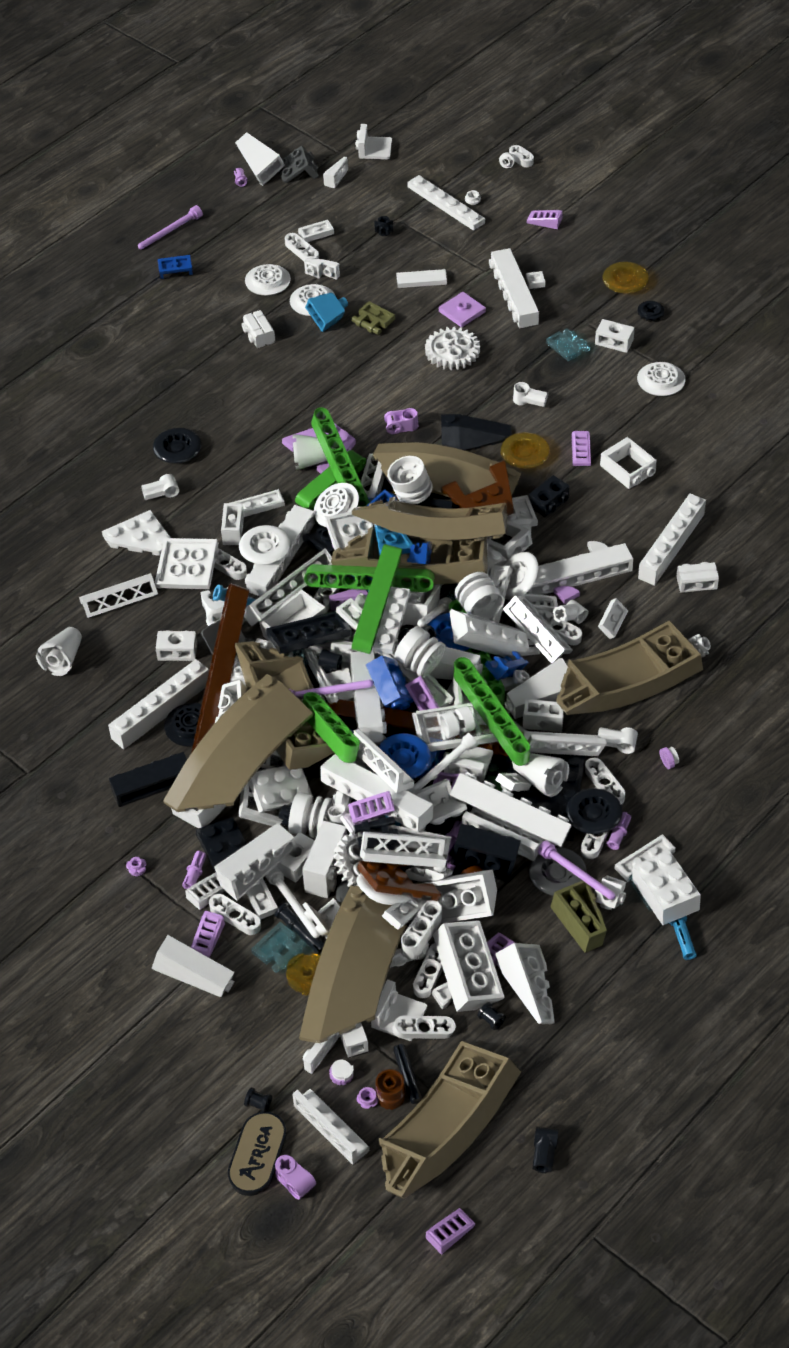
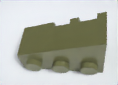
[551,880,607,953]

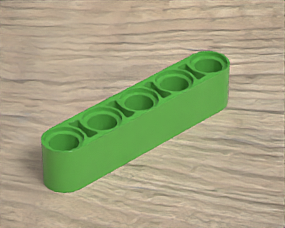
[295,450,366,511]
[302,692,360,763]

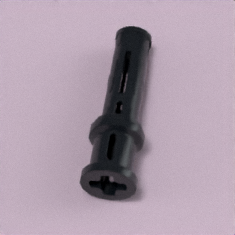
[275,903,325,955]

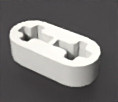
[509,145,534,167]

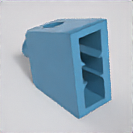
[305,293,348,332]

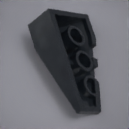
[441,414,512,451]

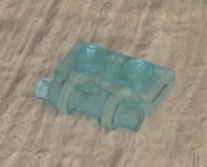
[546,328,590,361]
[251,922,306,973]

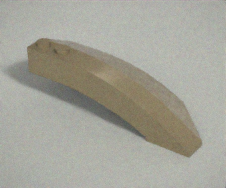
[373,442,521,497]
[352,497,507,541]
[331,526,488,585]
[556,621,703,715]
[235,641,334,770]
[163,674,313,812]
[299,885,408,1043]
[379,1041,521,1199]

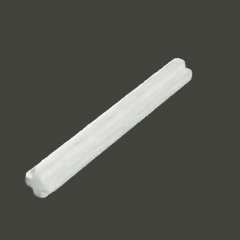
[305,652,339,704]

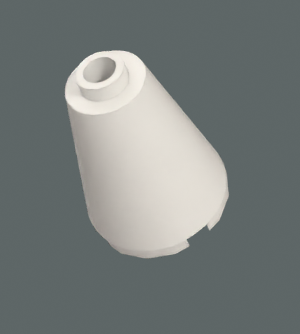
[293,434,335,470]
[36,627,82,676]
[512,753,569,797]

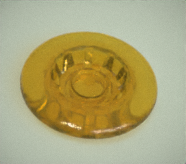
[603,262,649,293]
[501,432,550,468]

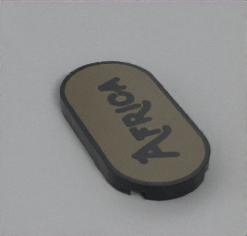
[228,1112,286,1196]

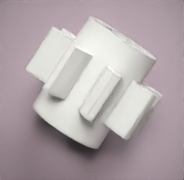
[688,634,711,658]

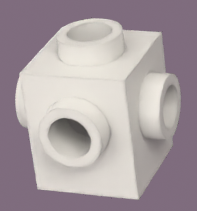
[594,875,627,910]

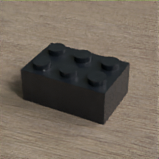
[450,823,521,882]

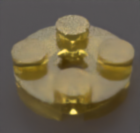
[286,953,320,996]

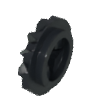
[638,301,664,322]

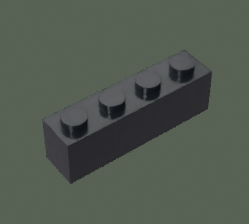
[109,752,187,807]

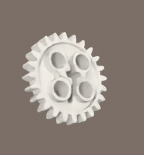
[425,327,480,370]
[333,832,363,887]

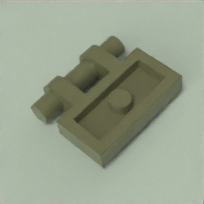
[351,301,395,335]

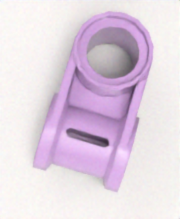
[384,408,418,434]
[275,1155,316,1200]

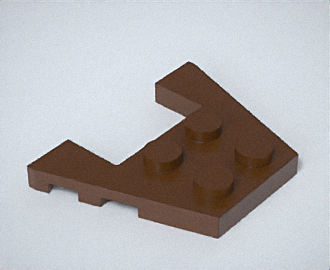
[441,461,514,516]
[357,850,441,901]

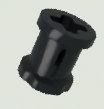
[477,1002,506,1030]
[244,1087,272,1113]

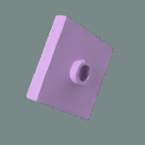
[439,292,486,328]

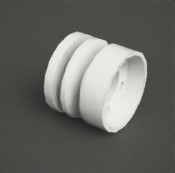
[387,456,433,504]
[455,572,505,620]
[394,626,446,678]
[288,792,333,838]

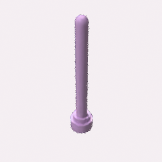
[138,205,203,249]
[289,680,374,699]
[538,840,615,900]

